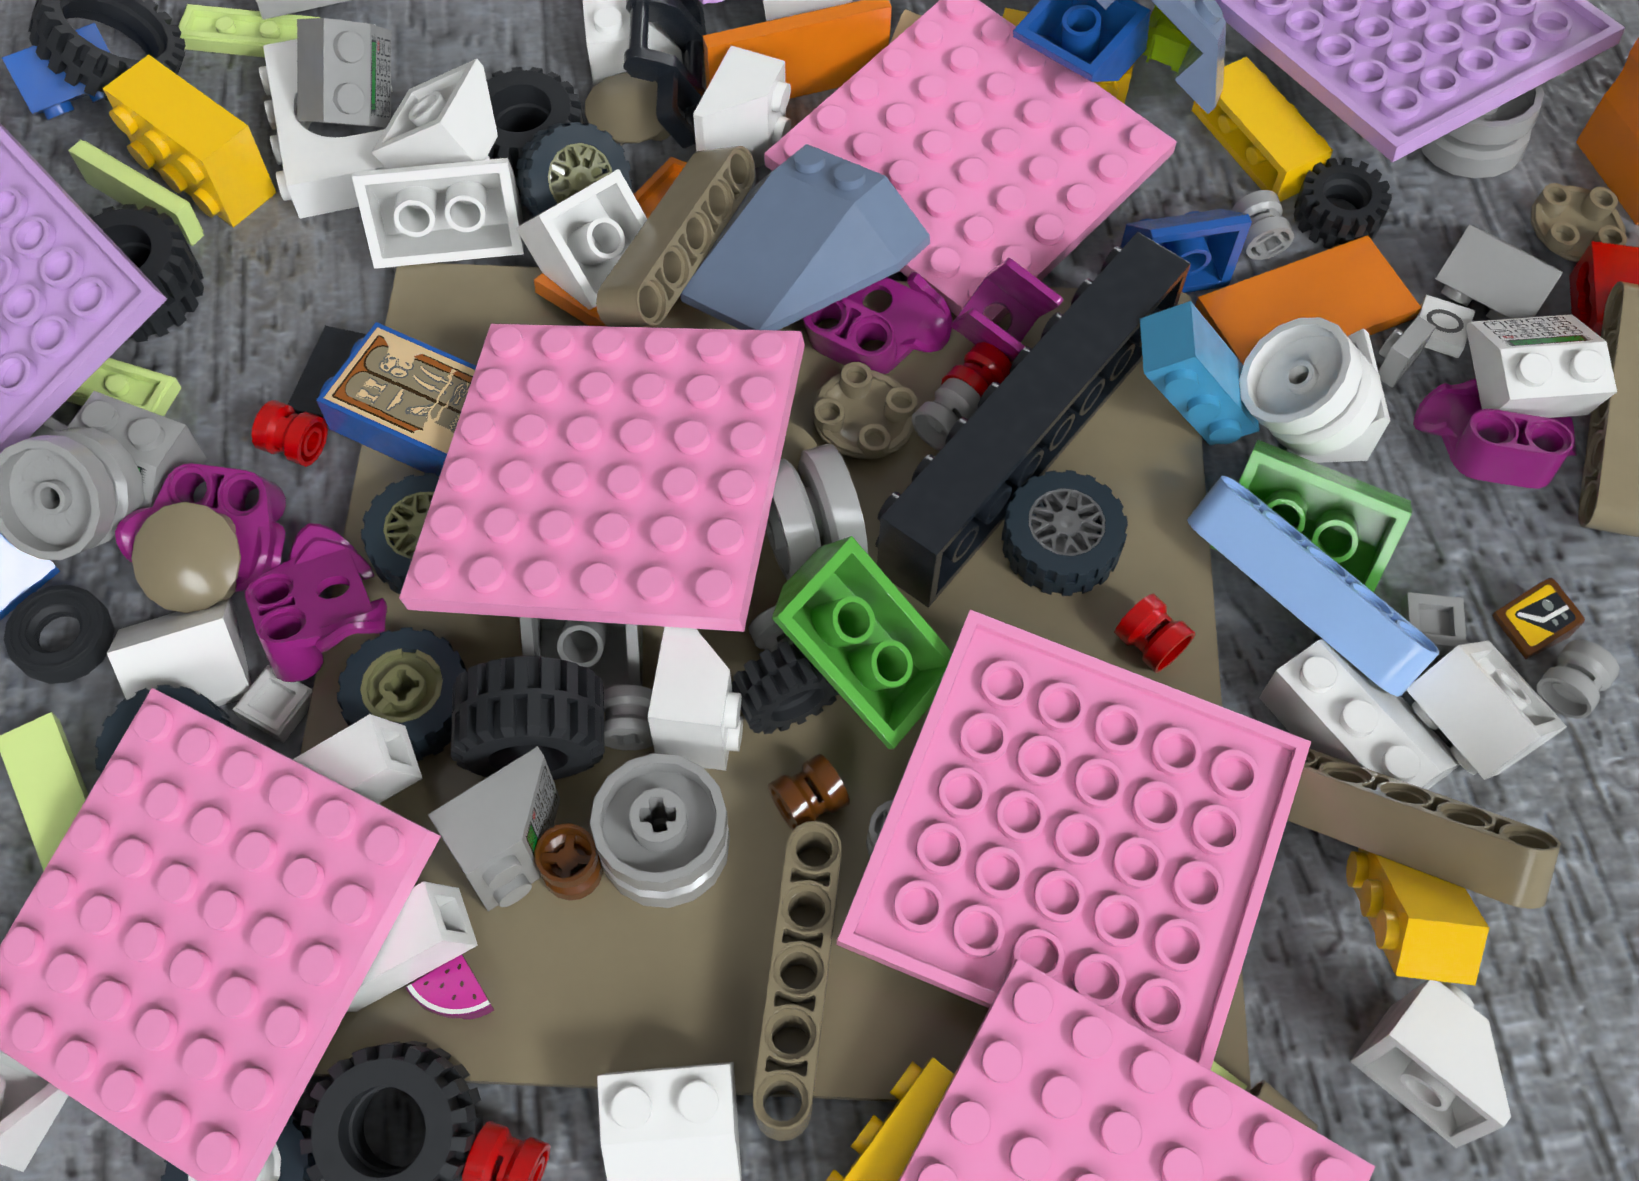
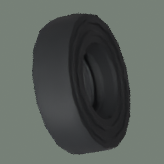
[4,585,114,684]

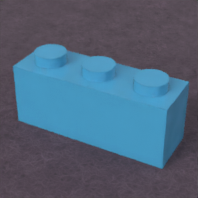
[1140,301,1260,446]

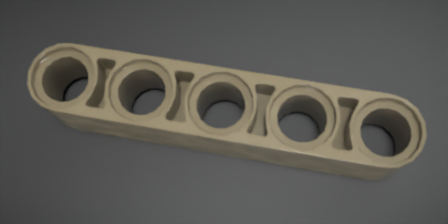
[596,146,755,327]
[1578,281,1639,537]
[1287,749,1561,909]
[753,821,842,1141]

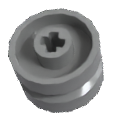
[1421,85,1544,178]
[0,427,144,560]
[765,443,868,581]
[590,753,730,908]

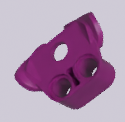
[803,272,952,374]
[1413,378,1577,489]
[115,463,286,592]
[245,523,387,682]

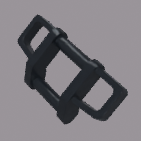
[623,0,707,148]

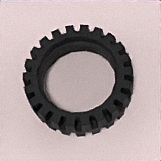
[28,0,186,101]

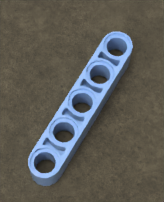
[1187,475,1439,696]

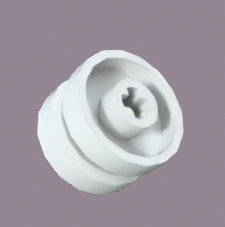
[1239,317,1383,456]

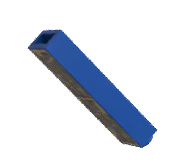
[316,322,476,476]

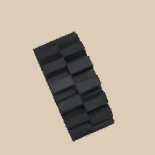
[1293,157,1392,249]
[731,641,840,734]

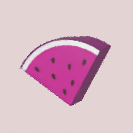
[406,954,494,1020]

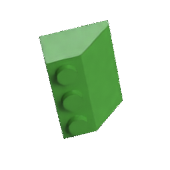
[1210,439,1412,593]
[772,536,953,749]

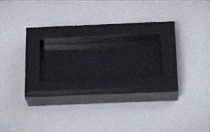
[288,325,366,426]

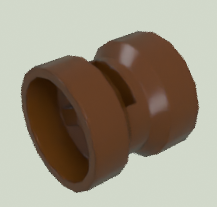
[768,754,850,831]
[535,823,603,901]

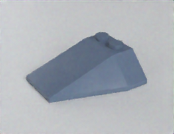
[1096,0,1226,114]
[680,144,930,330]

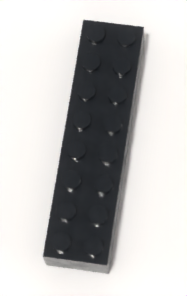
[875,232,1191,608]

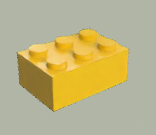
[103,54,277,228]

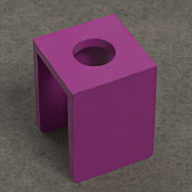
[950,258,1064,362]

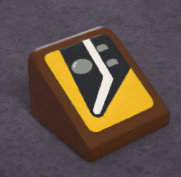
[1492,578,1585,659]

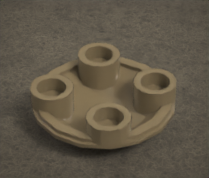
[585,72,670,146]
[1531,183,1627,262]
[812,362,917,459]
[131,502,241,613]

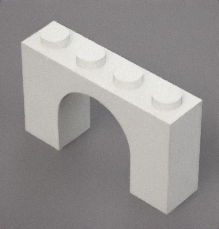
[259,24,393,219]
[293,714,478,1012]

